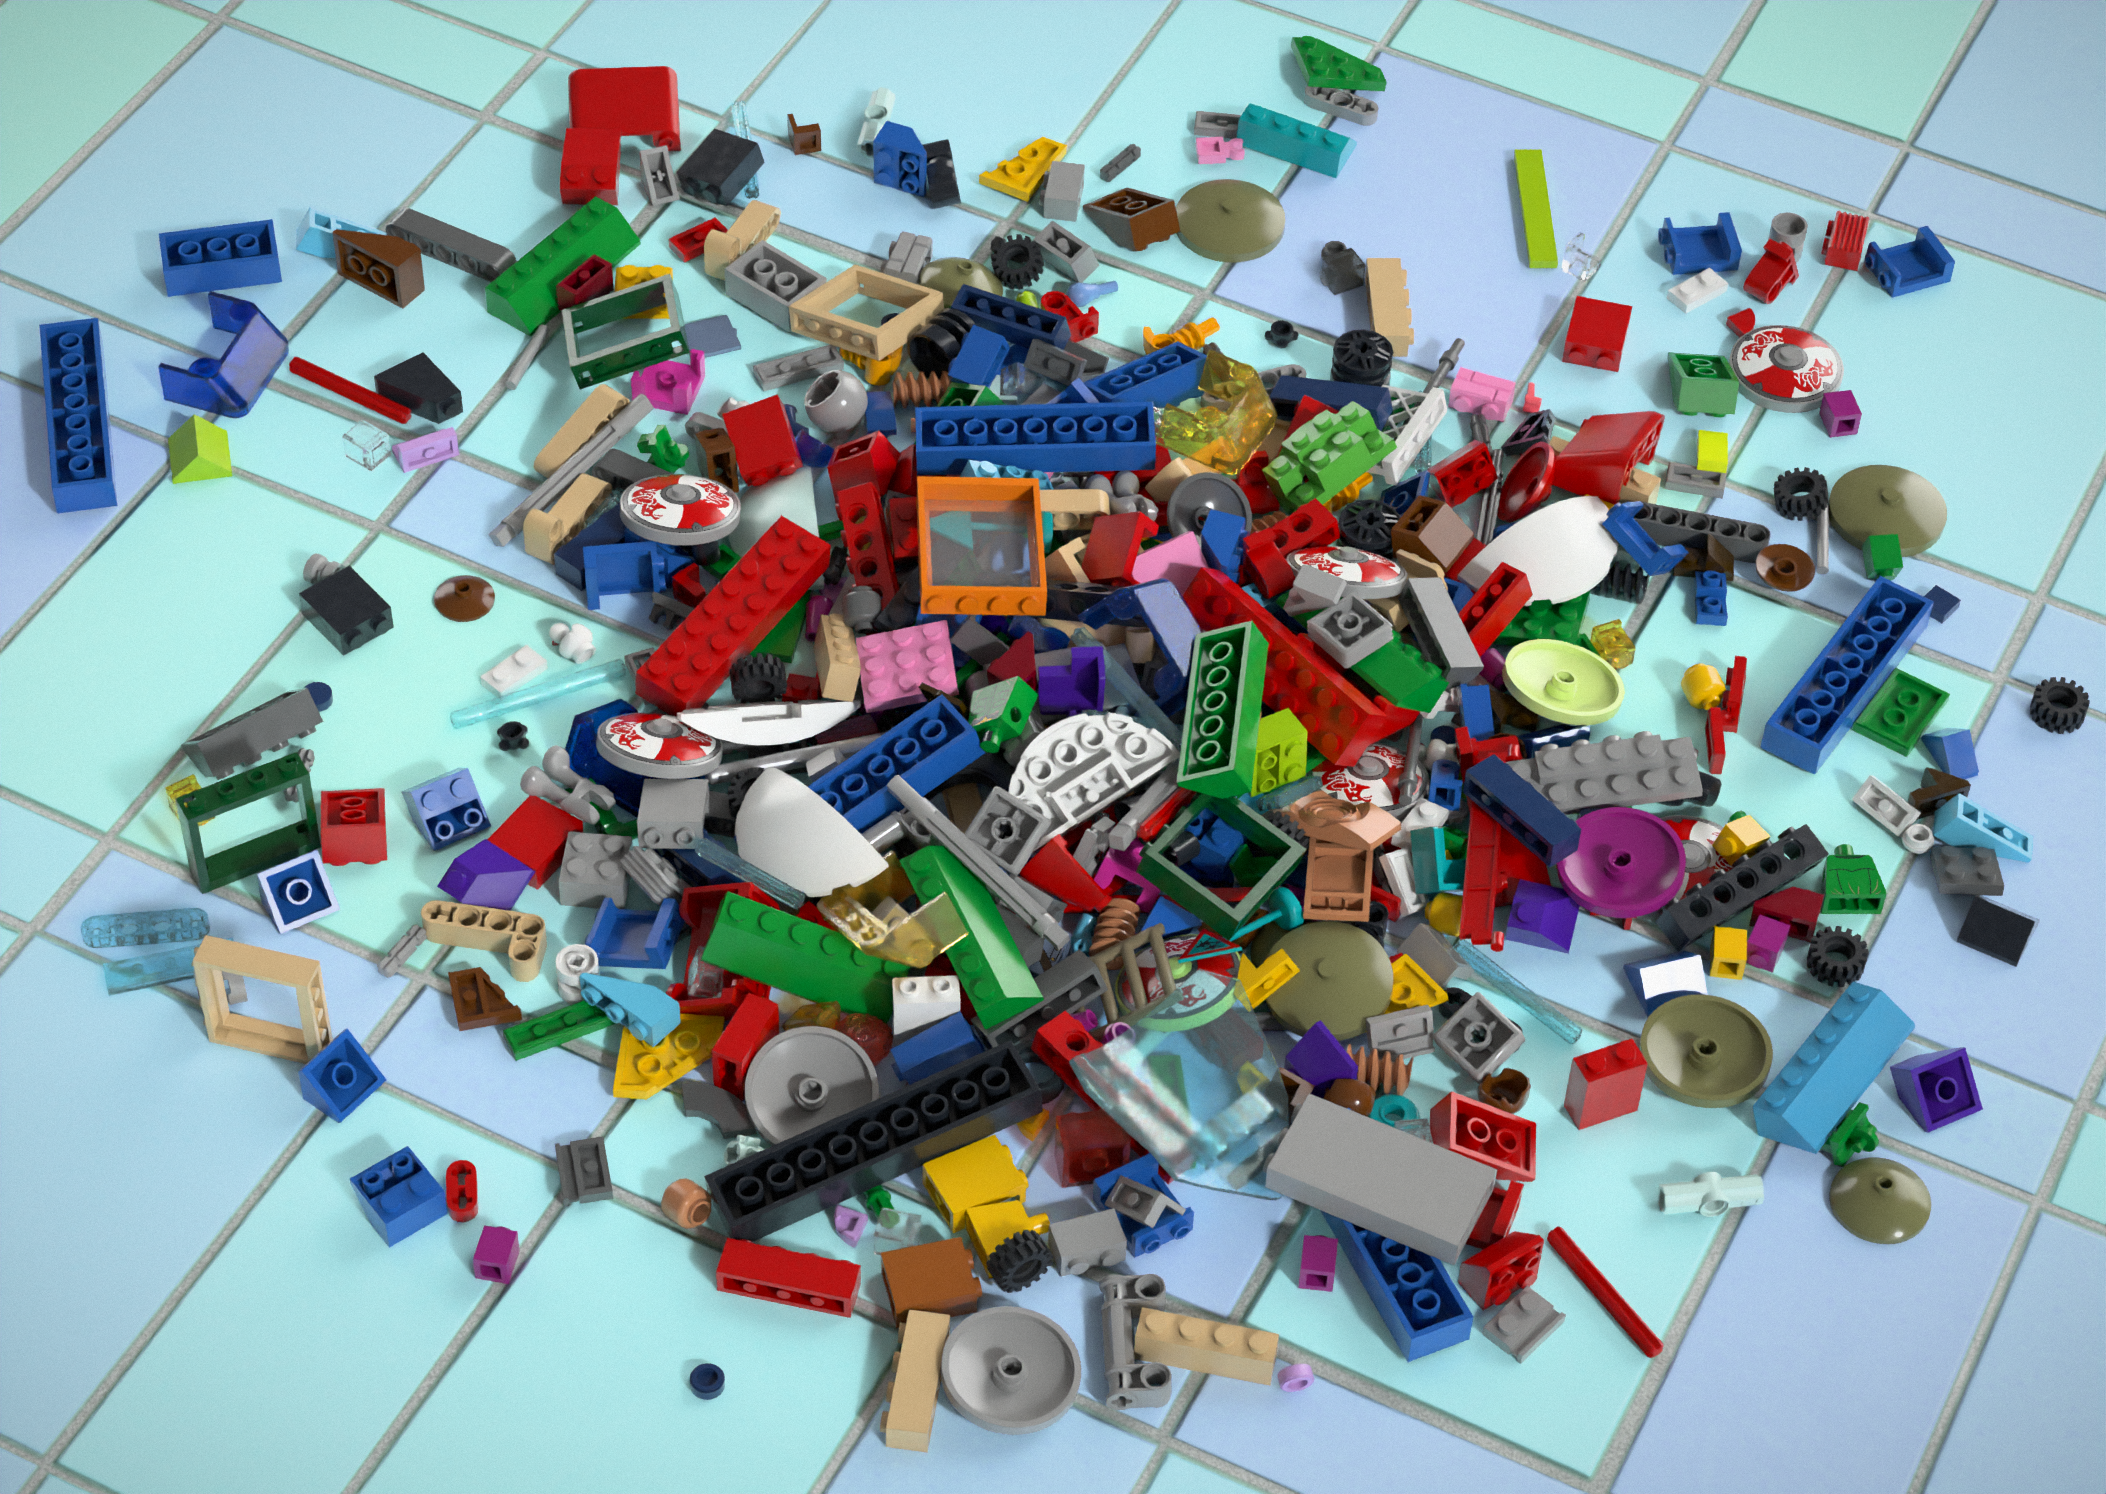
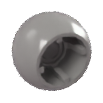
[804,370,868,433]

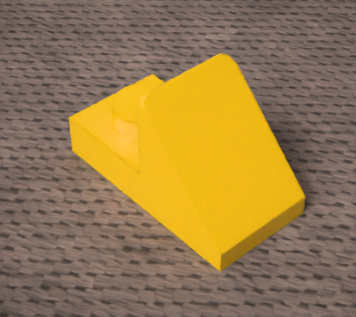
[1234,948,1300,1012]

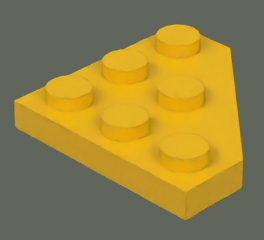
[613,1014,725,1100]

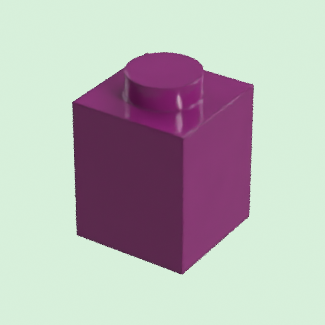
[1819,390,1862,438]
[1746,915,1790,973]
[473,1225,520,1284]
[1298,1235,1338,1292]

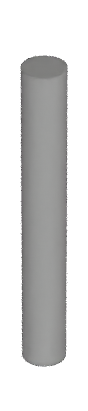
[506,325,549,390]
[1817,504,1829,575]

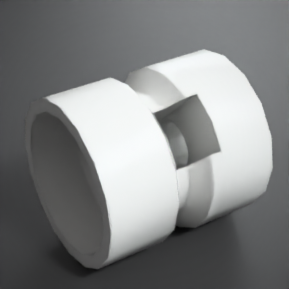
[555,944,599,1005]

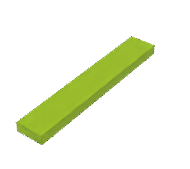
[1514,149,1558,268]

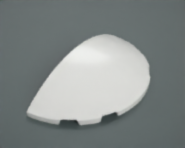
[1458,496,1618,606]
[677,700,861,745]
[1008,713,1180,854]
[735,767,889,897]

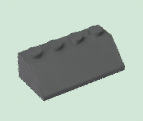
[181,688,324,780]

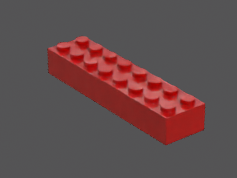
[635,515,831,716]
[1170,567,1388,767]

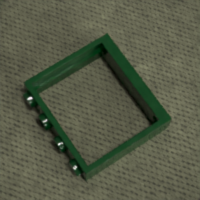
[562,274,690,390]
[175,752,321,894]
[1136,792,1306,941]

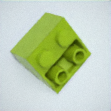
[1248,708,1308,798]

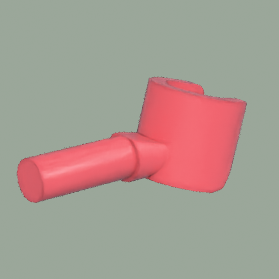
[1523,382,1542,413]

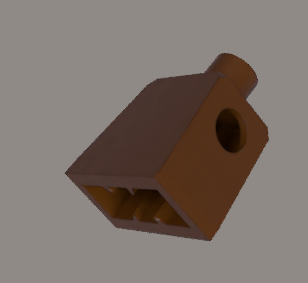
[695,428,739,493]

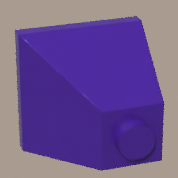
[437,839,536,911]
[1506,879,1580,954]
[1284,1020,1358,1099]
[1890,1047,1983,1133]

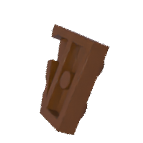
[448,967,522,1031]

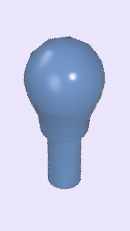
[1066,280,1118,308]

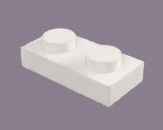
[1667,268,1729,314]
[480,644,548,701]
[1851,775,1921,838]
[1391,798,1449,853]

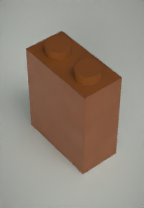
[881,1237,982,1328]

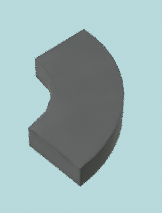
[681,1083,757,1139]

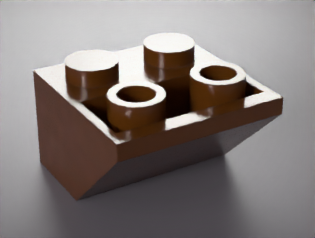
[1391,495,1475,573]

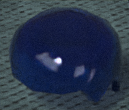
[795,429,834,468]

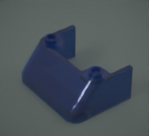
[158,291,289,419]
[1078,578,1204,728]

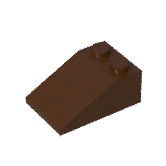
[1083,187,1180,252]
[332,229,425,309]

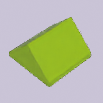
[168,414,233,484]

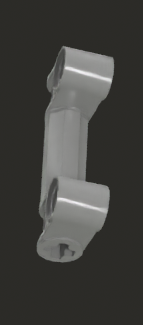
[831,807,944,909]
[1099,1274,1172,1410]

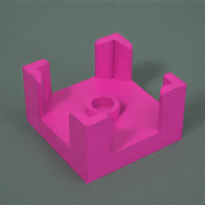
[631,349,706,415]
[1094,836,1161,913]

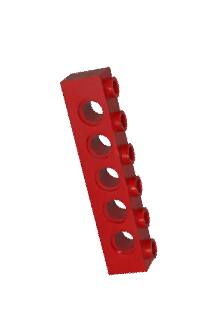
[835,481,900,636]
[1174,498,1340,608]
[1031,1010,1203,1185]

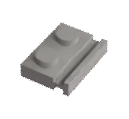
[1073,816,1116,877]
[1366,1005,1435,1062]
[1482,1286,1566,1364]

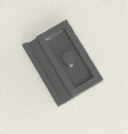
[555,1136,613,1206]

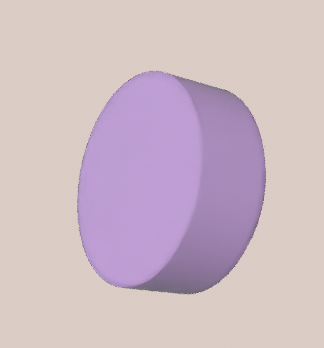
[1277,1364,1314,1392]

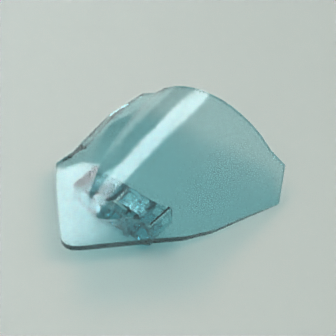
[1069,969,1288,1201]

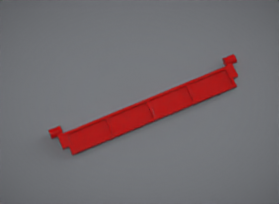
[1459,744,1520,952]

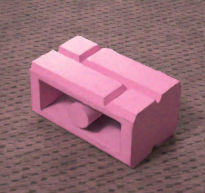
[1448,367,1516,422]

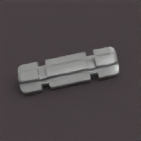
[377,924,427,978]

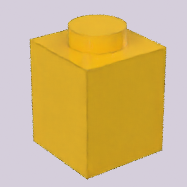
[1712,815,1771,865]
[1709,926,1747,980]

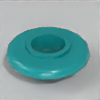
[1368,1094,1420,1134]

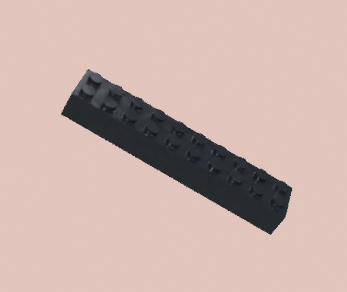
[704,1040,1043,1242]

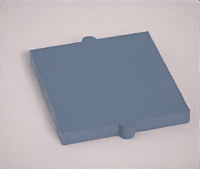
[684,315,741,358]

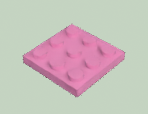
[856,620,959,713]

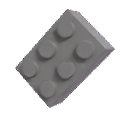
[725,240,827,333]

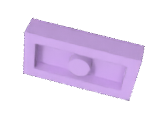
[392,427,459,473]

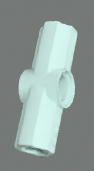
[857,87,896,159]
[1658,1172,1765,1217]

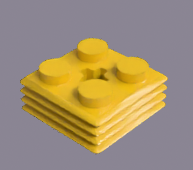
[614,265,673,319]

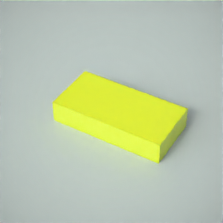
[1697,430,1728,473]

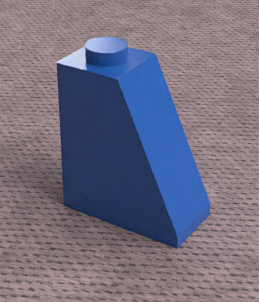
[891,1011,985,1085]

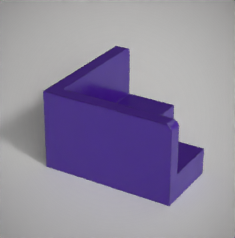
[1038,646,1106,715]

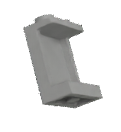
[637,779,710,849]

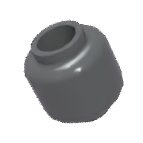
[842,586,882,634]

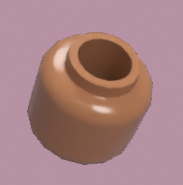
[661,1178,712,1229]

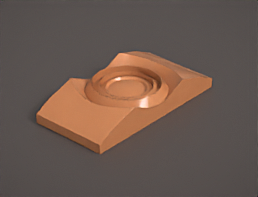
[1261,790,1401,851]
[1303,837,1374,922]

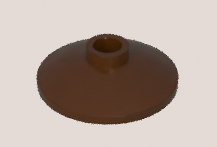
[1755,544,1815,592]
[434,575,495,622]

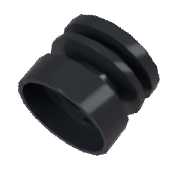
[907,308,976,382]
[1330,329,1394,387]
[1336,499,1400,562]

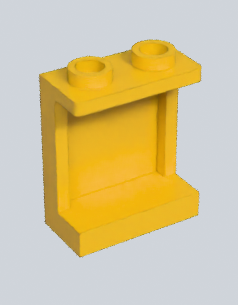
[922,1134,1029,1234]

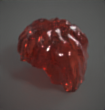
[832,1013,893,1067]

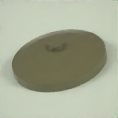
[1176,179,1286,263]
[1828,465,1947,557]
[1265,921,1393,1041]
[1639,995,1773,1108]

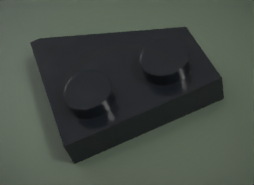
[1501,409,1556,457]

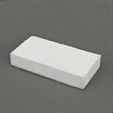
[1379,847,1429,917]

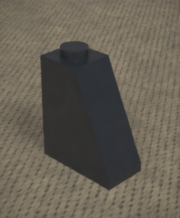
[374,352,463,424]

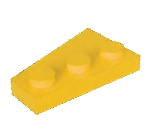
[979,136,1067,202]
[1352,954,1449,1038]

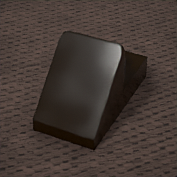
[1673,534,1734,581]
[1489,689,1541,735]
[1908,767,1971,820]

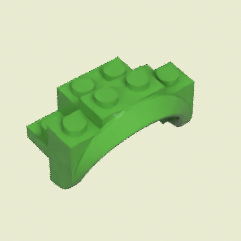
[1262,401,1398,515]

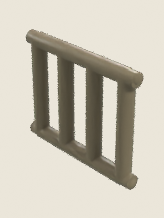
[1073,923,1184,1042]

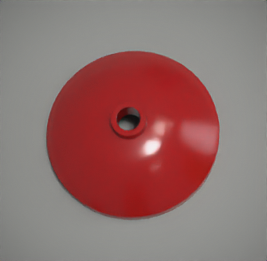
[1497,442,1556,523]

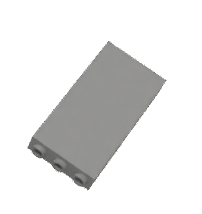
[1263,1093,1497,1265]

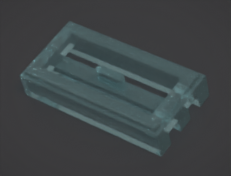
[1256,776,1323,811]

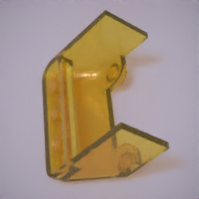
[1156,349,1277,475]
[817,850,968,968]

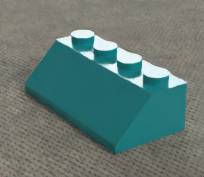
[1236,103,1357,179]

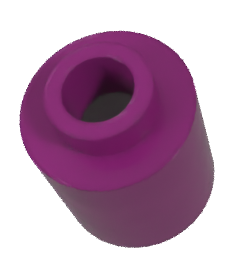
[1479,648,1508,693]

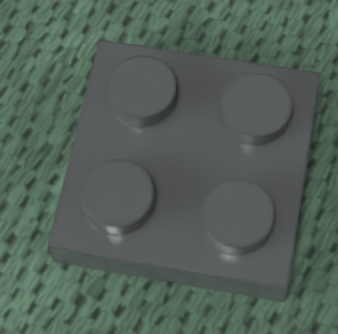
[1930,846,2005,896]

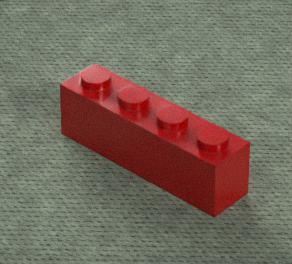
[1458,562,1533,658]
[716,1238,861,1318]

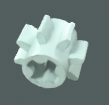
[724,1135,764,1165]

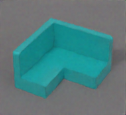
[1410,826,1466,894]

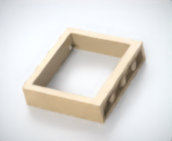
[789,265,944,361]
[191,935,333,1064]

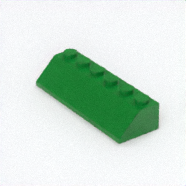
[485,196,641,337]
[1276,590,1450,713]
[1176,621,1269,799]
[900,846,1044,1030]
[700,891,912,1028]

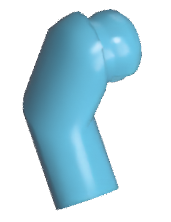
[1071,913,1097,957]

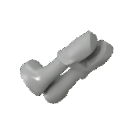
[1085,470,1158,521]
[520,745,616,825]

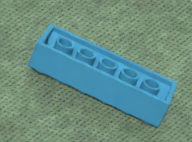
[1752,981,1915,1154]

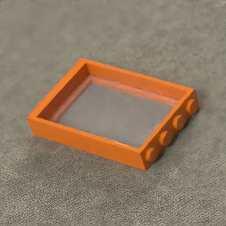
[916,476,1047,616]

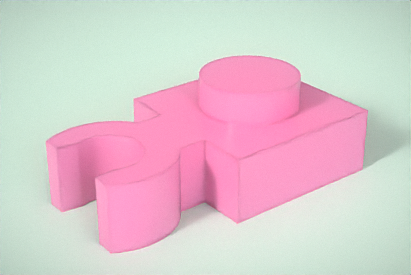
[1195,137,1245,164]

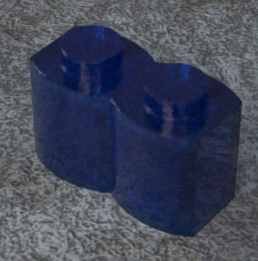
[1001,615,1071,653]

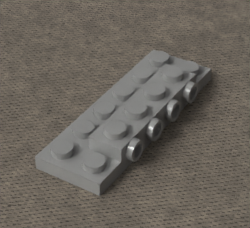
[1506,731,1703,815]

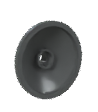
[1167,472,1252,549]

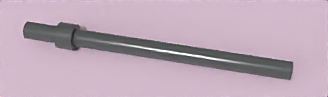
[1394,338,1465,441]
[1398,713,1424,806]

